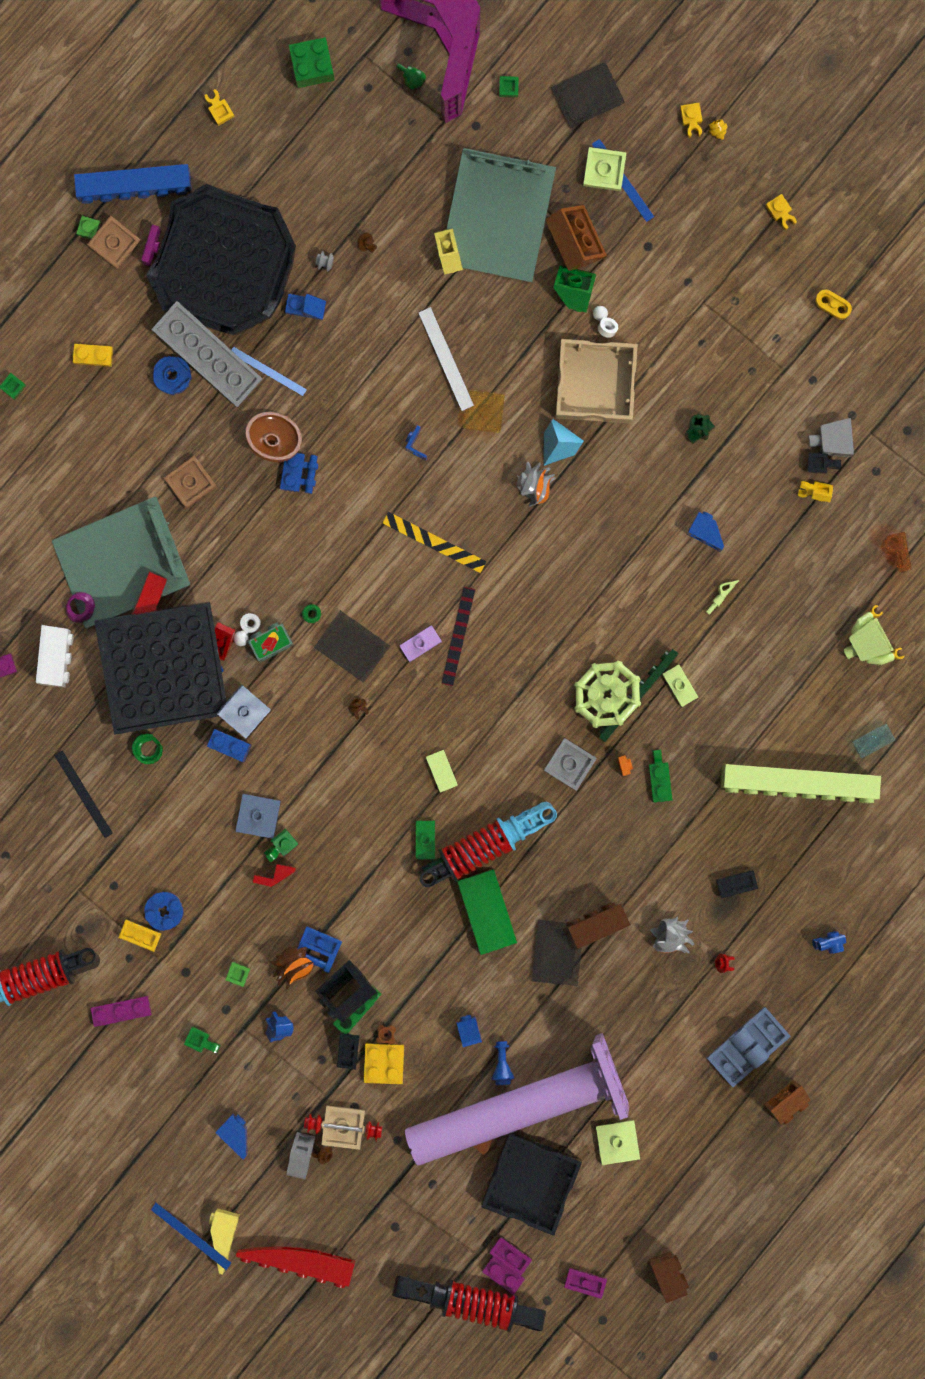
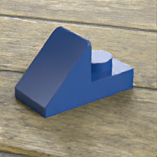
[285,294,326,320]

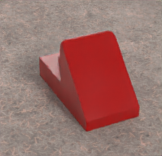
[215,622,235,661]

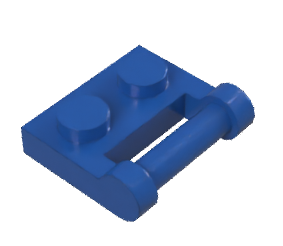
[297,926,342,973]

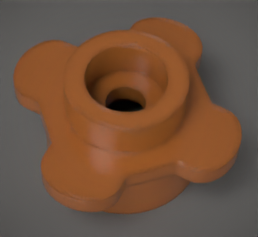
[376,1025,396,1045]

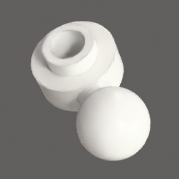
[593,306,618,338]
[233,613,260,646]

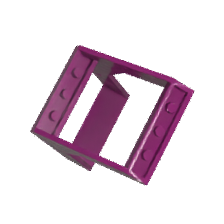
[379,0,480,124]

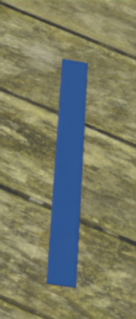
[592,139,654,222]
[151,1203,231,1271]

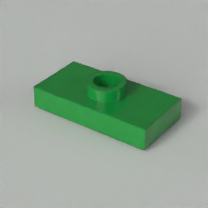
[416,821,435,859]

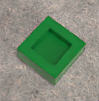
[499,76,519,97]
[0,373,27,400]

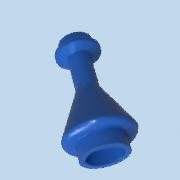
[491,1041,515,1085]

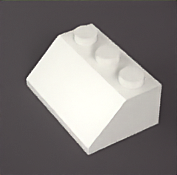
[36,625,73,687]

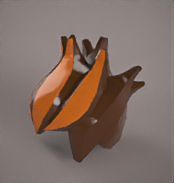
[269,947,314,989]

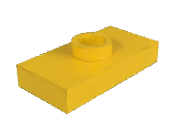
[118,919,162,952]

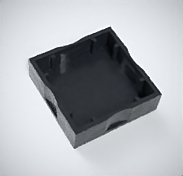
[481,1132,582,1236]

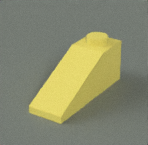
[209,1208,240,1274]

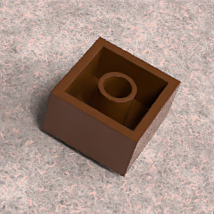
[649,1251,689,1303]

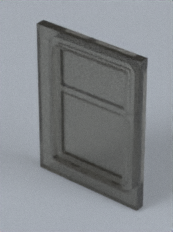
[551,62,625,129]
[314,610,390,683]
[532,920,582,986]

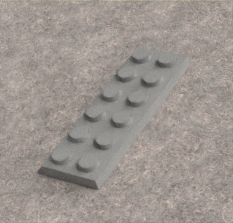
[151,301,263,407]

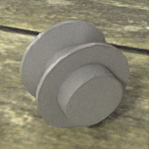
[316,251,334,272]

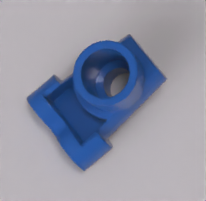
[812,931,846,954]

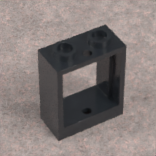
[315,960,377,1023]

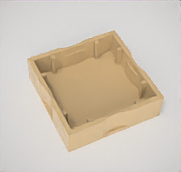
[556,339,638,424]

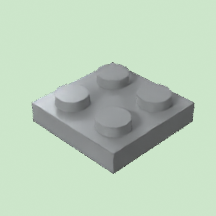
[544,738,597,791]

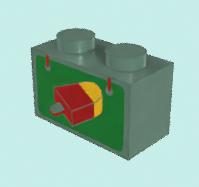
[248,623,294,663]

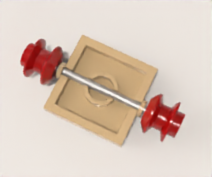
[304,1105,382,1150]

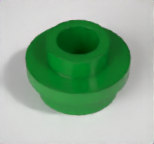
[302,604,321,624]

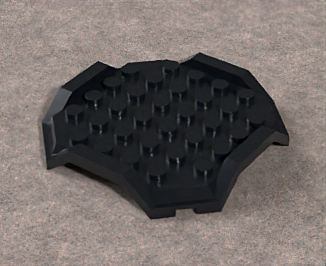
[146,184,296,336]

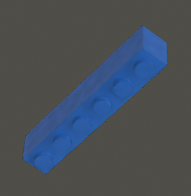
[74,164,192,204]

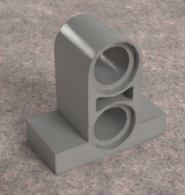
[286,1132,316,1179]

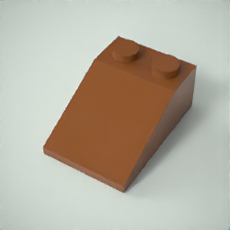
[764,1080,811,1125]

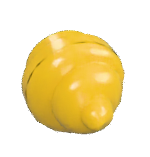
[709,119,728,140]

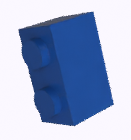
[207,729,252,762]

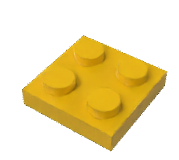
[364,1043,404,1084]

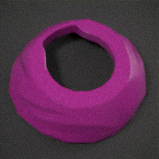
[65,592,95,623]

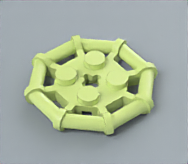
[574,661,641,728]

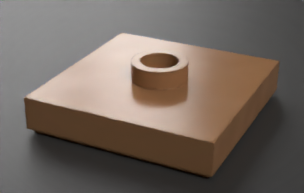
[87,216,141,270]
[164,456,217,509]

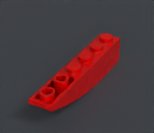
[131,571,167,614]
[236,1246,356,1288]

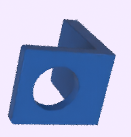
[405,425,427,461]

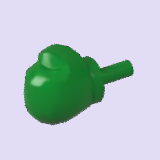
[396,63,426,90]

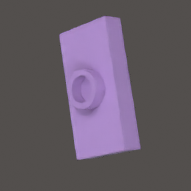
[400,625,442,662]

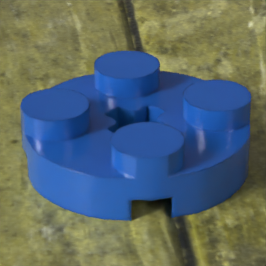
[153,356,192,395]
[144,892,184,931]

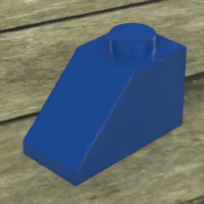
[687,512,724,552]
[457,1014,482,1047]
[215,1114,248,1160]

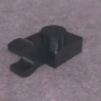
[807,453,841,474]

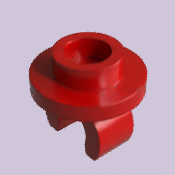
[715,954,735,973]

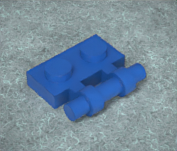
[280,453,319,494]

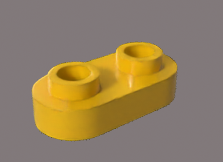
[815,290,852,320]

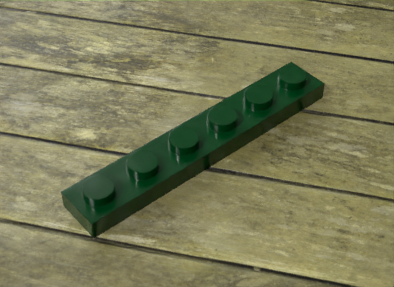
[598,649,679,743]

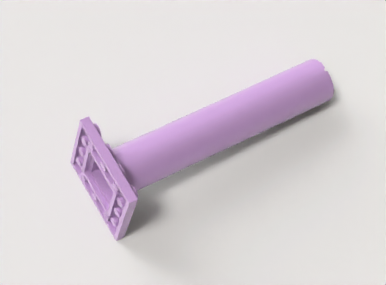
[405,1033,630,1166]

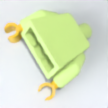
[844,605,904,665]

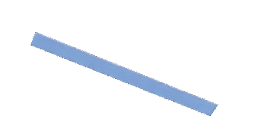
[232,347,307,396]

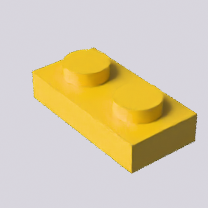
[73,344,113,367]

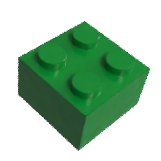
[289,37,335,88]

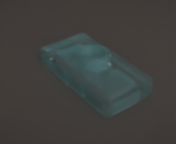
[852,723,895,758]

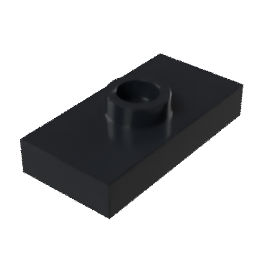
[716,870,758,898]
[337,1033,360,1070]

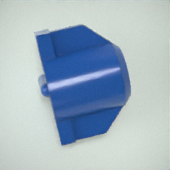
[265,1012,294,1042]

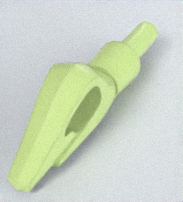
[706,580,739,615]

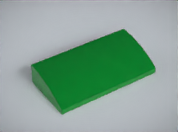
[457,869,517,955]

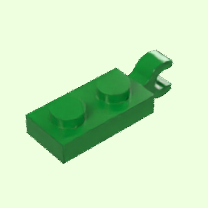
[649,750,673,803]

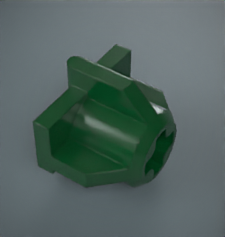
[685,414,715,444]

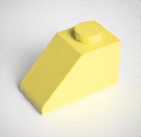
[434,228,463,275]

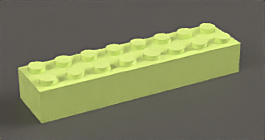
[720,764,881,803]

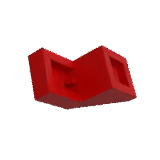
[253,864,297,887]

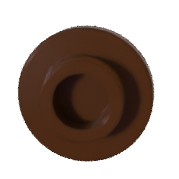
[357,232,377,253]
[348,698,369,719]
[311,1143,333,1164]

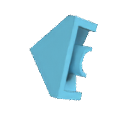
[544,419,584,466]

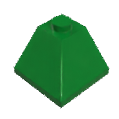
[553,265,596,313]

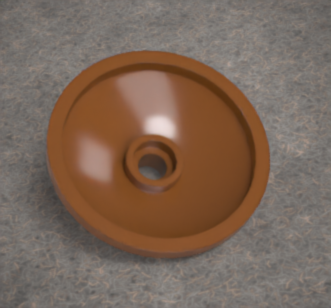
[245,412,302,462]

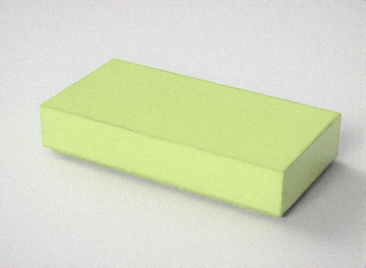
[426,750,458,793]

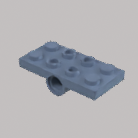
[706,1007,791,1087]

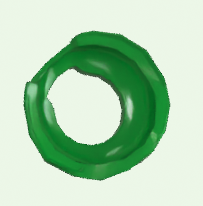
[132,734,163,764]

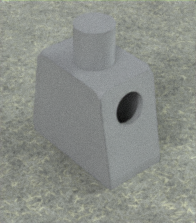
[808,418,854,457]

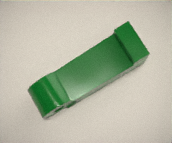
[333,984,382,1034]

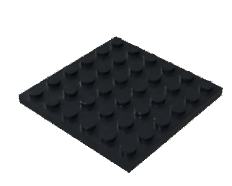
[94,601,227,735]

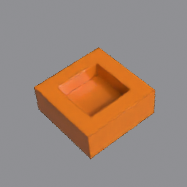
[617,755,633,776]

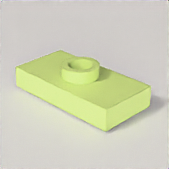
[662,665,698,707]

